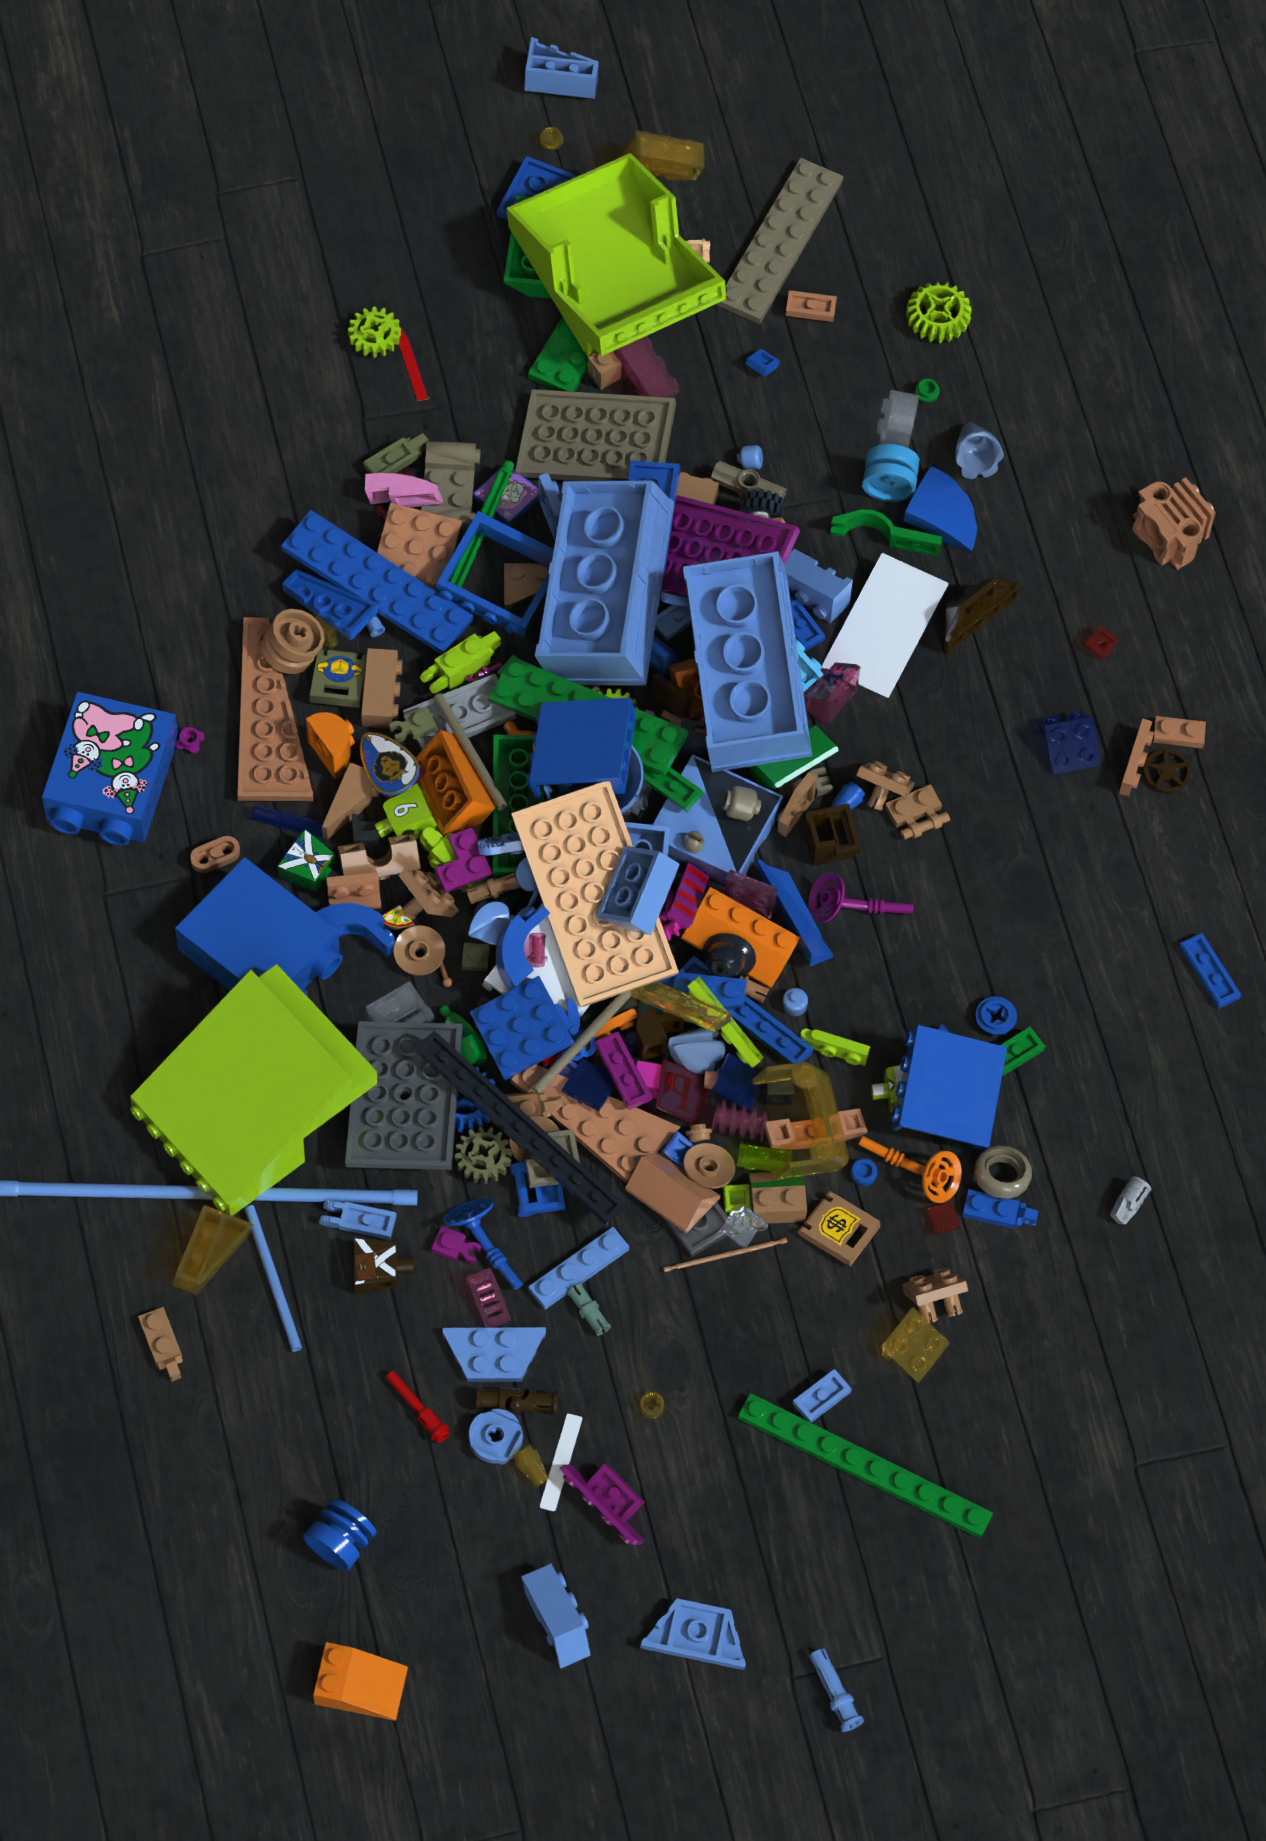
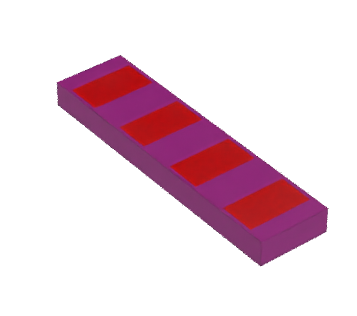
[667,862,710,928]

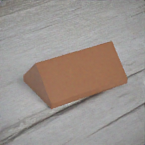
[626,1153,720,1233]

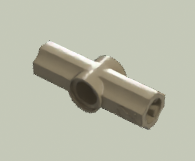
[711,461,787,498]

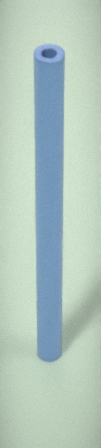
[244,1205,302,1352]

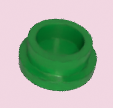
[915,379,940,402]

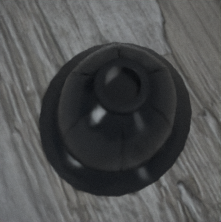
[702,933,756,978]

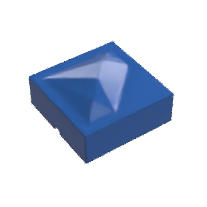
[746,349,780,377]
[660,1131,695,1168]

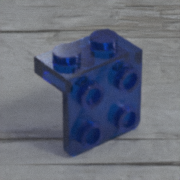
[1038,711,1101,774]

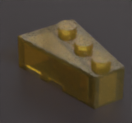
[172,1205,254,1295]

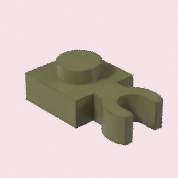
[389,706,437,743]

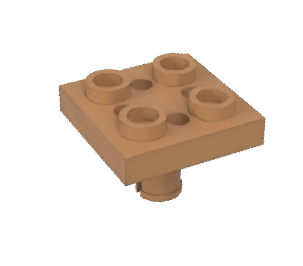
[857,761,915,810]
[398,869,459,920]

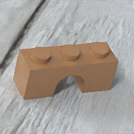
[338,833,421,880]

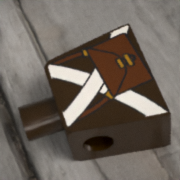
[354,1237,413,1295]

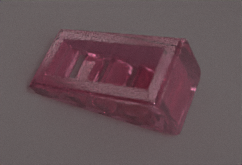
[466,1268,511,1328]

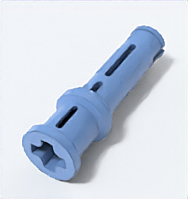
[809,1649,864,1732]

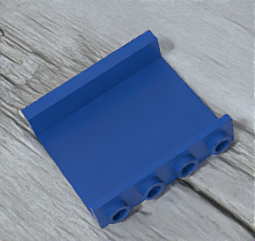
[527,698,636,798]
[891,1025,1007,1152]

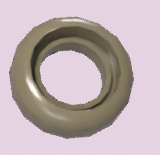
[974,1145,1032,1199]

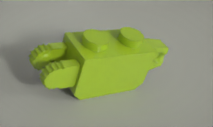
[420,631,501,694]
[419,826,488,892]

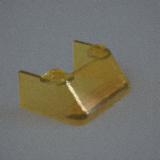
[752,1062,849,1180]

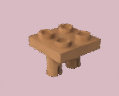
[902,1268,968,1324]

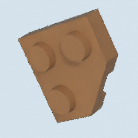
[777,772,817,837]

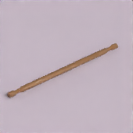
[663,1238,787,1272]

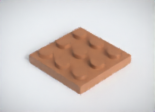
[377,503,463,591]

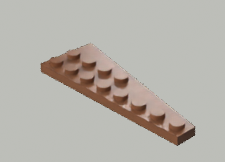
[238,617,313,801]

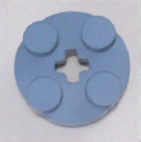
[469,1409,523,1464]

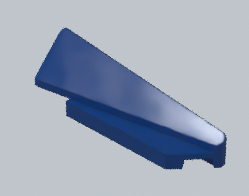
[756,860,833,967]

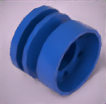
[303,1498,377,1571]

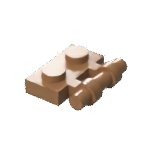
[885,784,950,840]

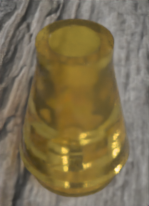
[513,1445,549,1487]

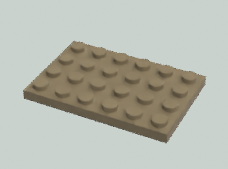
[515,389,676,481]

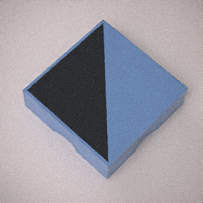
[653,754,784,891]

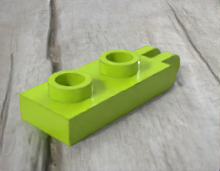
[800,1029,870,1066]

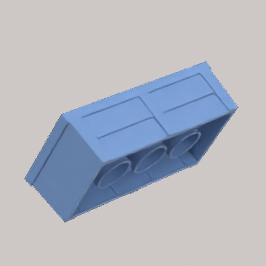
[535,481,674,685]
[683,551,813,772]

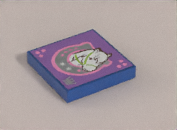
[473,467,539,527]

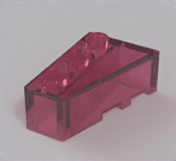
[613,336,680,398]

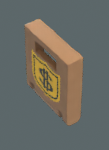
[798,1191,880,1267]

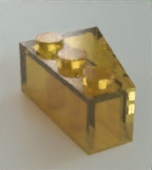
[621,131,704,180]

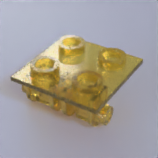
[881,1307,950,1383]

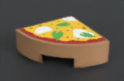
[382,905,414,931]

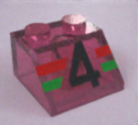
[804,662,861,725]

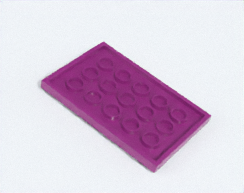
[662,495,800,598]

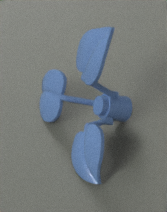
[468,857,539,945]

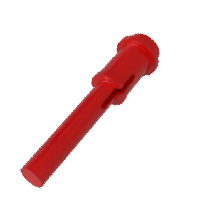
[386,1371,450,1443]

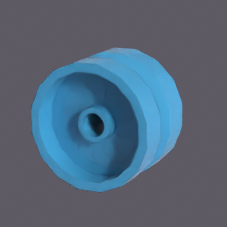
[862,444,920,502]

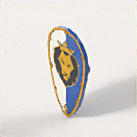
[360,732,420,796]

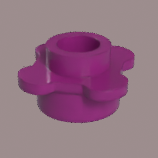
[175,727,204,754]

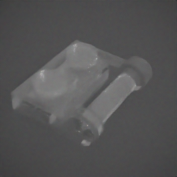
[366,981,434,1023]

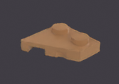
[504,563,549,610]

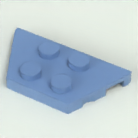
[443,1327,546,1382]
[641,1598,746,1670]

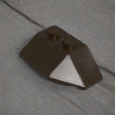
[943,578,1021,655]

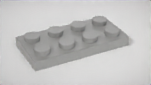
[403,674,516,751]

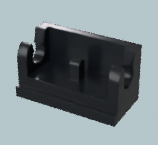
[679,717,708,764]

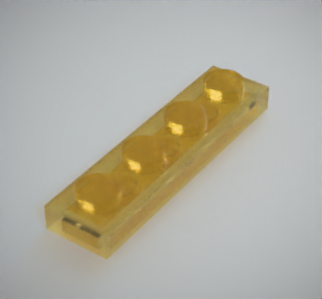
[631,981,731,1032]

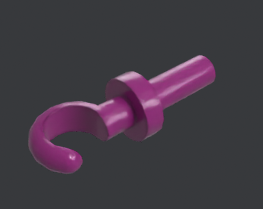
[467,663,502,684]

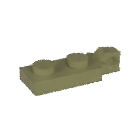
[363,433,429,474]

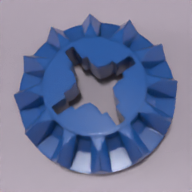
[975,996,1017,1037]

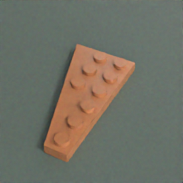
[510,1064,680,1184]

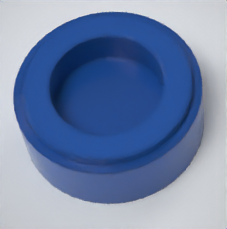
[851,1159,877,1186]

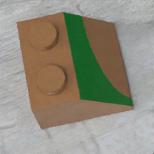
[749,1171,807,1224]

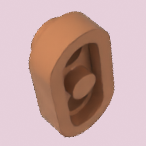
[190,836,240,873]

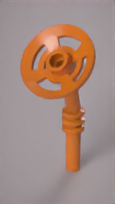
[859,1136,962,1203]

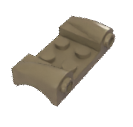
[421,442,480,538]

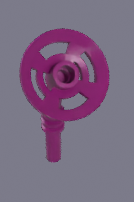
[808,873,914,923]

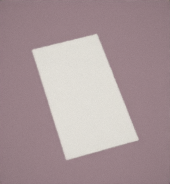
[822,553,948,698]

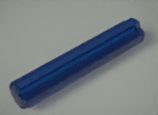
[251,805,324,837]

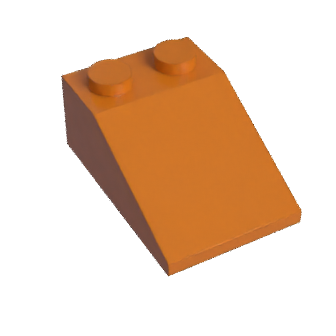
[314,1642,408,1721]

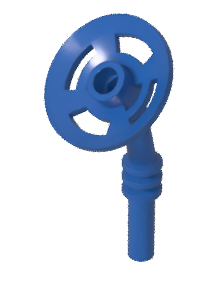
[443,1198,523,1290]

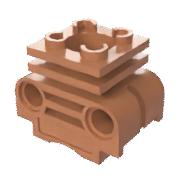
[1132,477,1215,570]

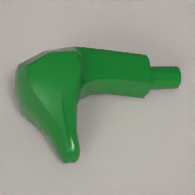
[439,1005,487,1067]

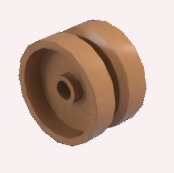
[261,609,325,674]

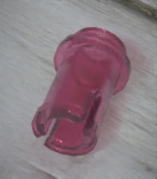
[527,933,548,967]

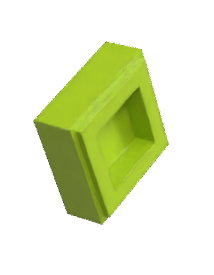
[723,1184,752,1214]

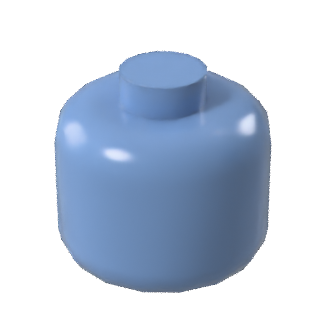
[737,445,763,470]
[782,988,808,1017]

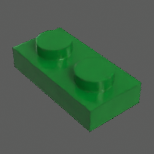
[1000,1027,1045,1076]

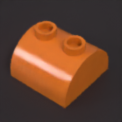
[306,712,355,779]

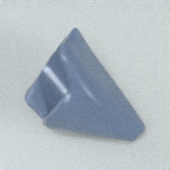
[955,422,1004,479]
[668,1025,725,1075]

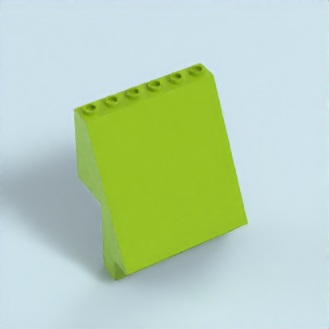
[506,153,726,357]
[130,964,378,1217]

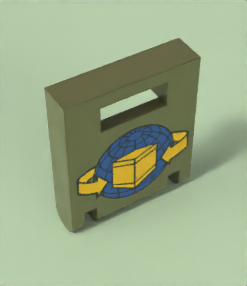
[310,649,367,708]

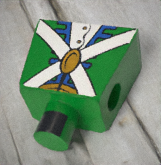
[277,830,343,892]

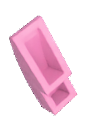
[365,473,443,508]

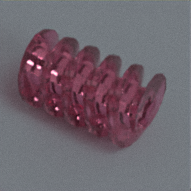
[712,1100,769,1143]

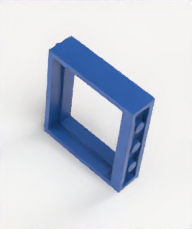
[436,511,554,638]

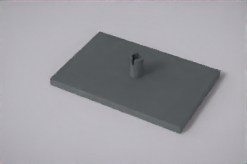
[345,1021,463,1170]

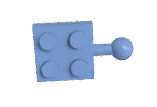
[538,473,562,541]

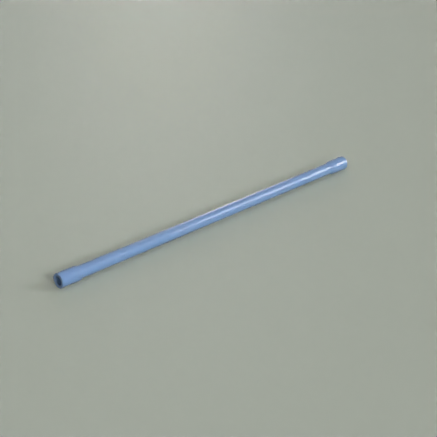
[0,1180,418,1206]

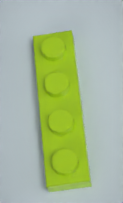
[687,976,763,1068]

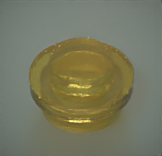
[540,127,563,150]

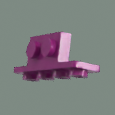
[560,1464,645,1545]

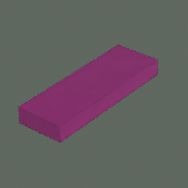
[594,1031,652,1110]

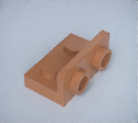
[327,872,381,909]

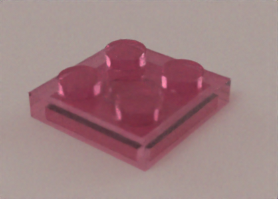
[724,869,778,919]

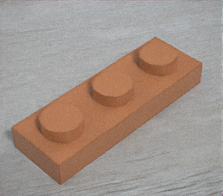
[1119,719,1154,796]

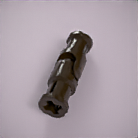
[476,1386,558,1415]

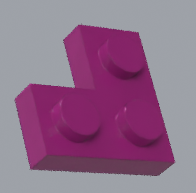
[434,828,493,894]

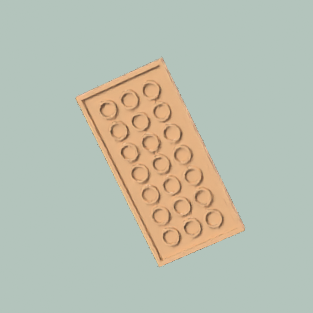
[511,781,679,1008]

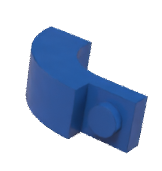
[316,903,395,957]
[496,905,550,991]

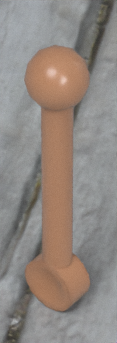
[439,962,453,987]

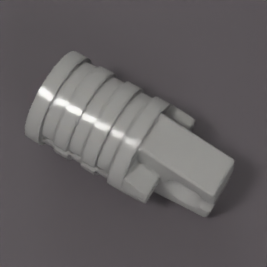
[1110,1176,1151,1225]

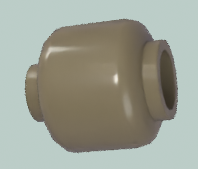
[721,785,761,821]

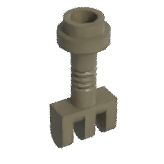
[775,767,834,800]

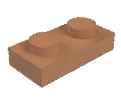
[786,290,837,322]
[1153,716,1206,749]

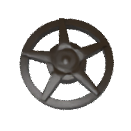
[1143,749,1191,794]

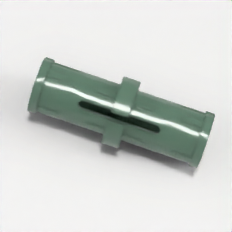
[567,1283,611,1336]

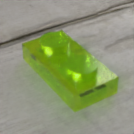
[737,1144,792,1174]

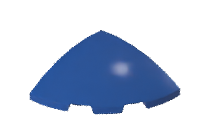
[904,466,977,553]

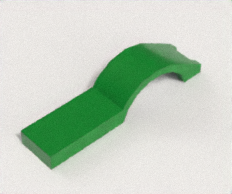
[830,509,942,557]

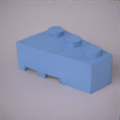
[525,37,599,99]
[785,549,853,623]
[521,1564,590,1669]

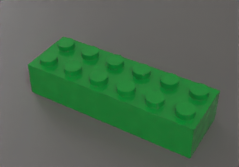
[493,735,544,879]

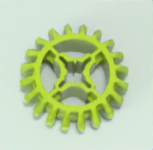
[906,281,972,343]

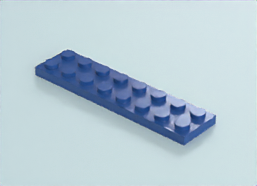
[281,510,473,655]

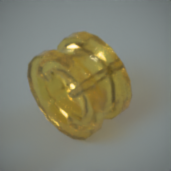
[640,1392,664,1419]

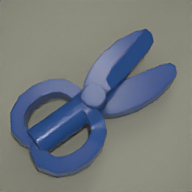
[555,999,596,1061]

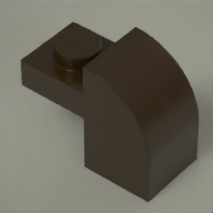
[634,1007,685,1061]

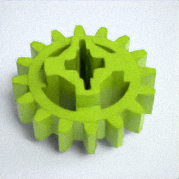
[348,307,401,357]

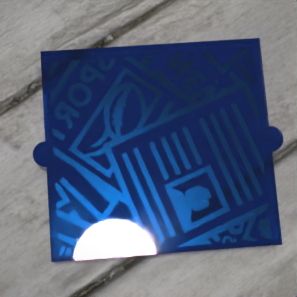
[712,1053,765,1113]
[561,1059,616,1111]

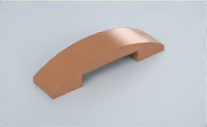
[764,1108,868,1150]

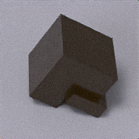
[804,804,861,866]

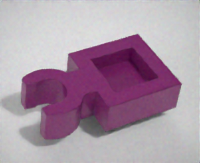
[431,1226,481,1265]

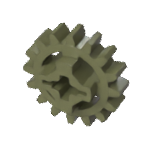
[455,1127,512,1184]

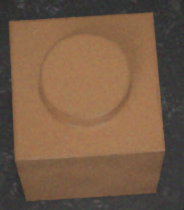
[587,351,622,390]

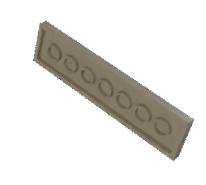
[717,158,843,324]

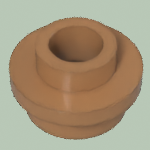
[686,1124,712,1142]

